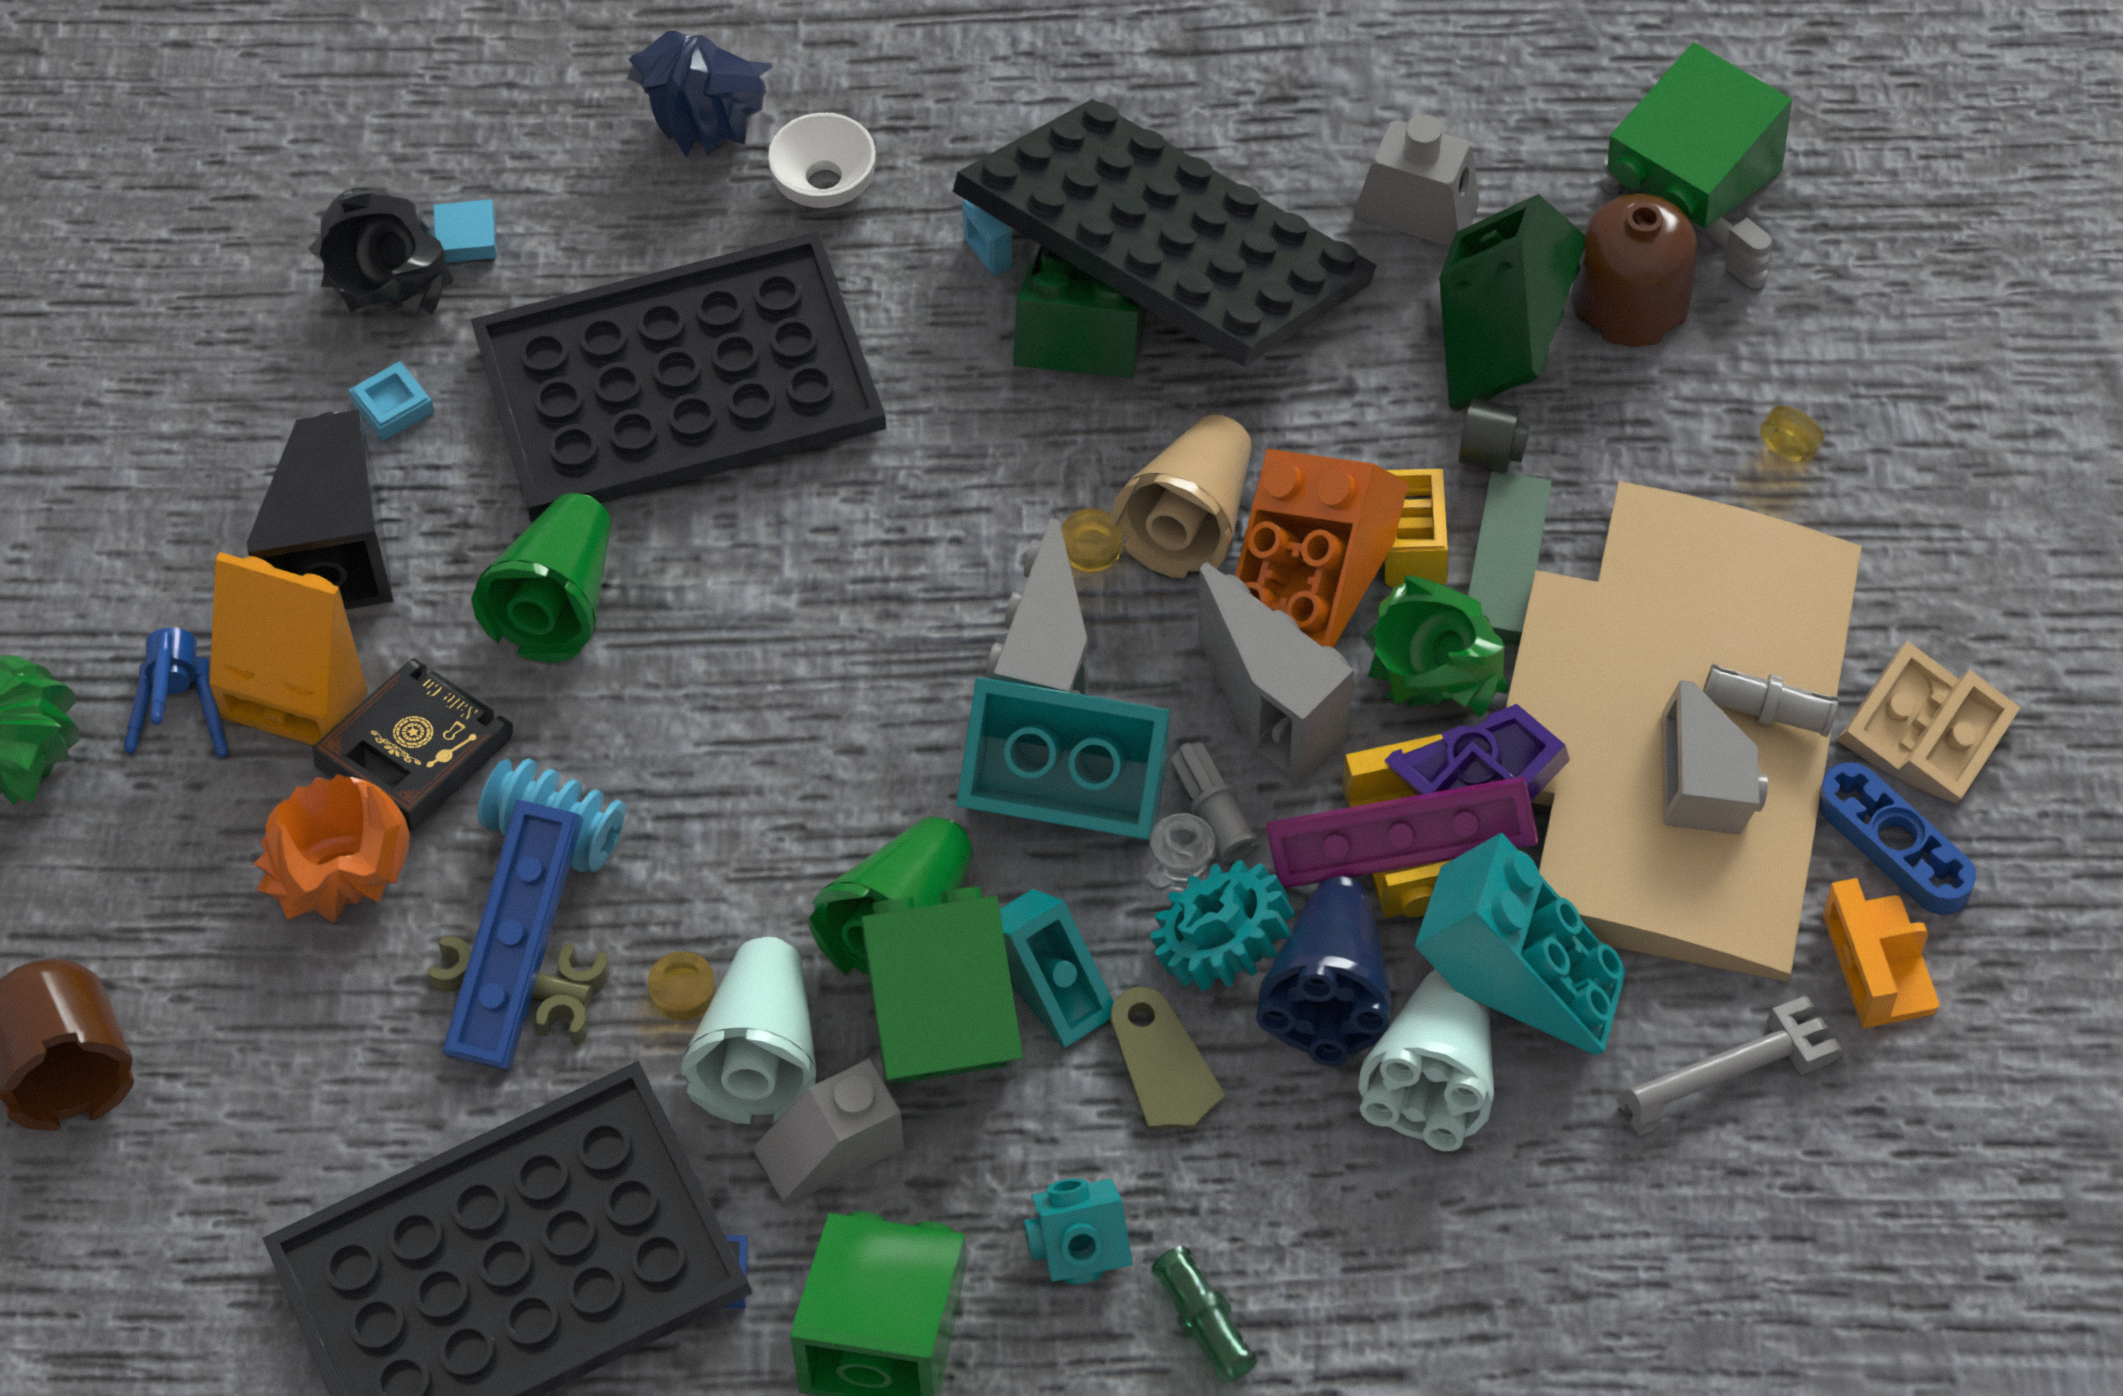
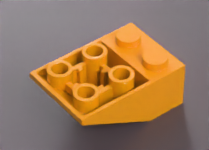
[210,552,368,746]

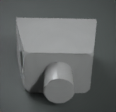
[1354,114,1479,247]

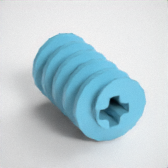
[477,758,626,872]

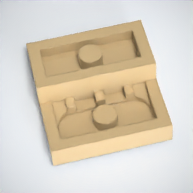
[1837,641,2021,804]

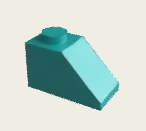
[1000,889,1114,1048]

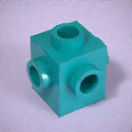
[1023,1178,1133,1284]

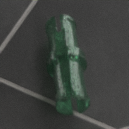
[1151,1246,1258,1384]

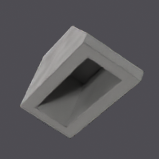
[1662,680,1768,835]
[753,1058,904,1207]

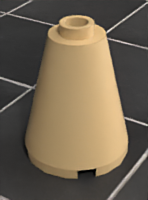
[1111,415,1252,579]

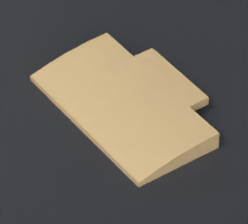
[1506,481,1862,982]

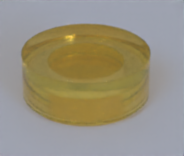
[1759,405,1825,463]
[1061,508,1123,572]
[648,951,716,1021]

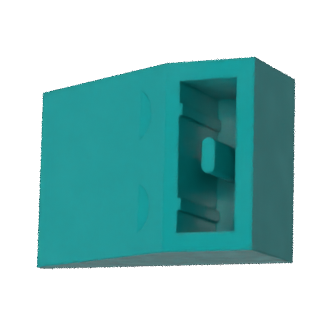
[1414,832,1626,1056]

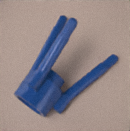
[124,628,229,758]

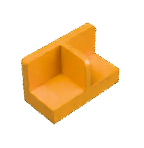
[1823,878,1939,1029]

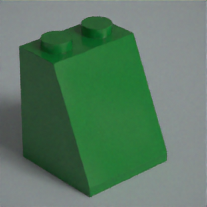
[1607,42,1792,229]
[861,887,1023,1086]
[790,1211,967,1396]

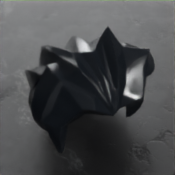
[309,187,453,315]

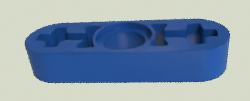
[1819,762,1976,915]

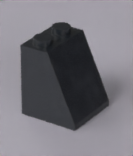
[247,410,394,610]

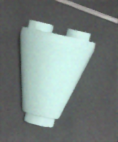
[1358,969,1494,1151]

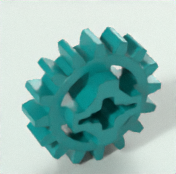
[1150,860,1294,991]

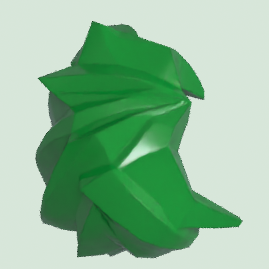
[1362,575,1508,718]
[0,655,79,805]

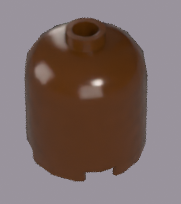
[1571,193,1698,347]
[0,958,134,1131]

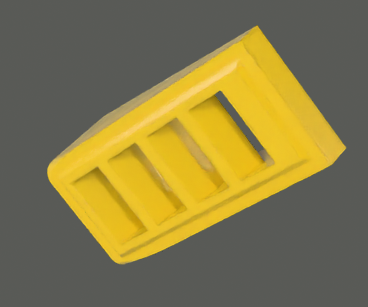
[1384,469,1448,587]

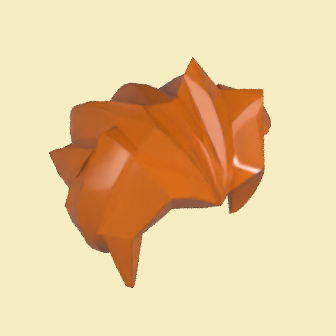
[253,774,410,924]

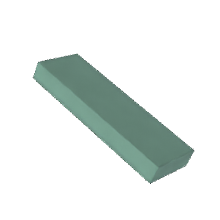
[1468,471,1552,644]

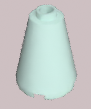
[681,937,817,1125]

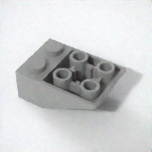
[986,518,1088,695]
[1198,562,1354,787]

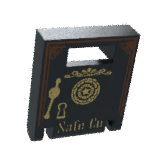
[312,658,513,832]

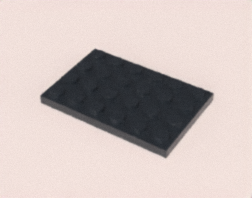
[952,99,1377,367]
[471,231,886,522]
[262,1060,753,1396]

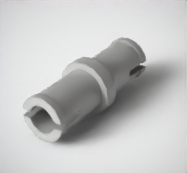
[1703,663,1838,737]

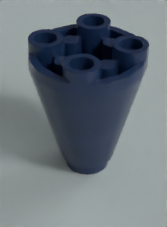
[1256,876,1392,1066]

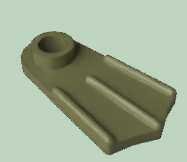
[1111,987,1225,1131]

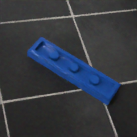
[442,799,584,1072]

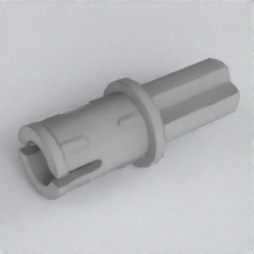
[1171,742,1259,864]

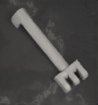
[1602,154,1772,289]
[1617,996,1843,1136]

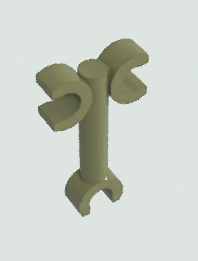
[427,936,610,1045]

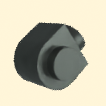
[1458,399,1529,473]

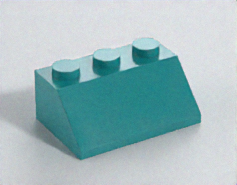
[956,677,1170,840]

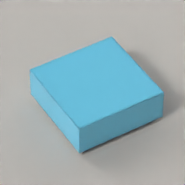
[433,199,497,263]
[962,199,1013,276]
[348,361,435,442]

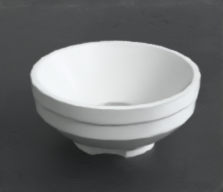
[768,113,876,208]

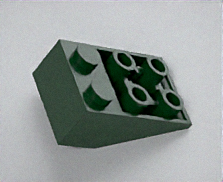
[1439,194,1585,412]
[1013,242,1147,379]

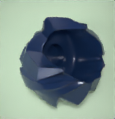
[627,31,773,158]

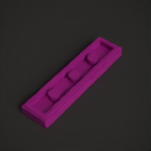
[1266,776,1538,889]

